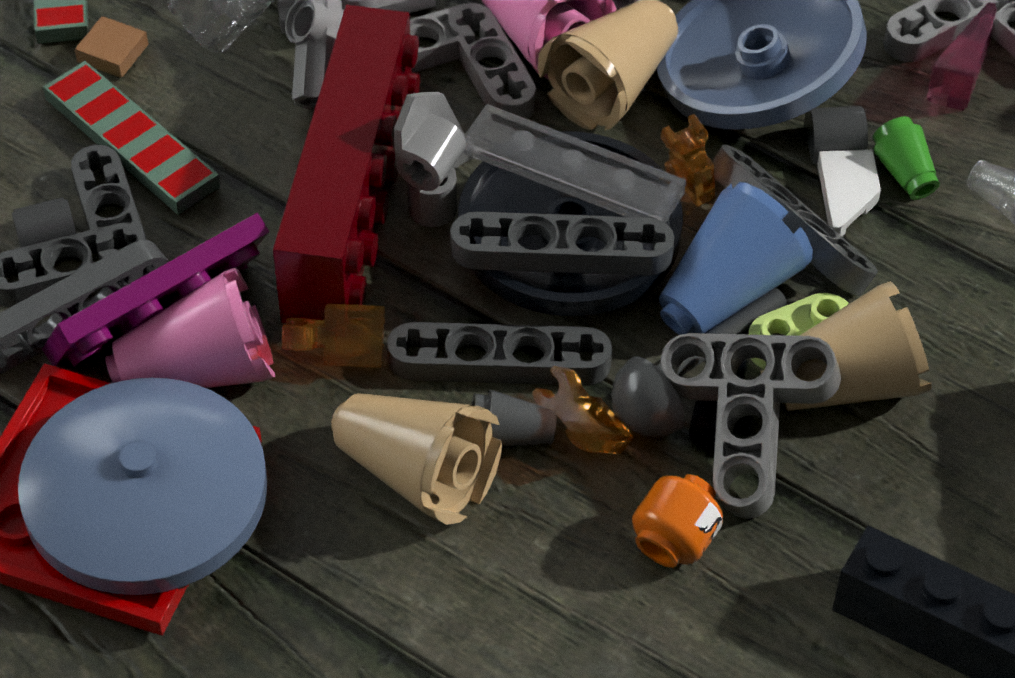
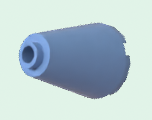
[659,182,813,335]

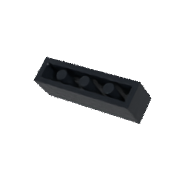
[832,525,1015,678]

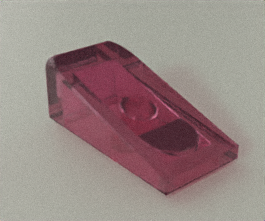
[927,2,998,111]

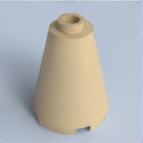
[538,0,678,131]
[760,281,932,411]
[331,393,502,525]

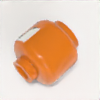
[632,474,723,568]

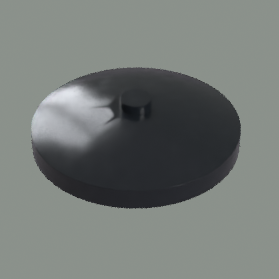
[458,131,683,316]

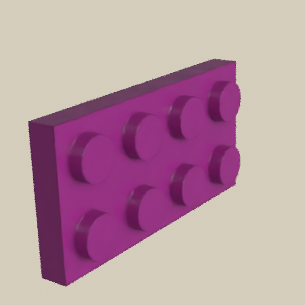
[42,212,270,368]

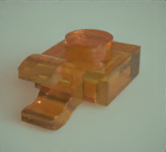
[661,114,716,207]
[282,303,385,368]
[532,366,634,454]

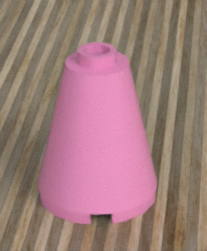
[482,0,617,80]
[105,268,275,388]

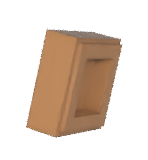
[75,16,148,78]

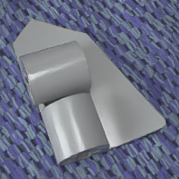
[394,92,476,227]

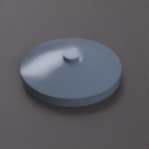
[656,0,867,129]
[18,378,267,595]

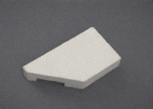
[817,150,881,236]

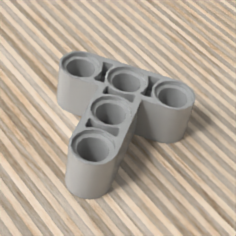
[661,333,841,519]

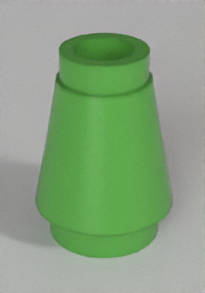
[872,117,940,200]

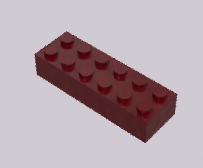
[273,5,420,331]

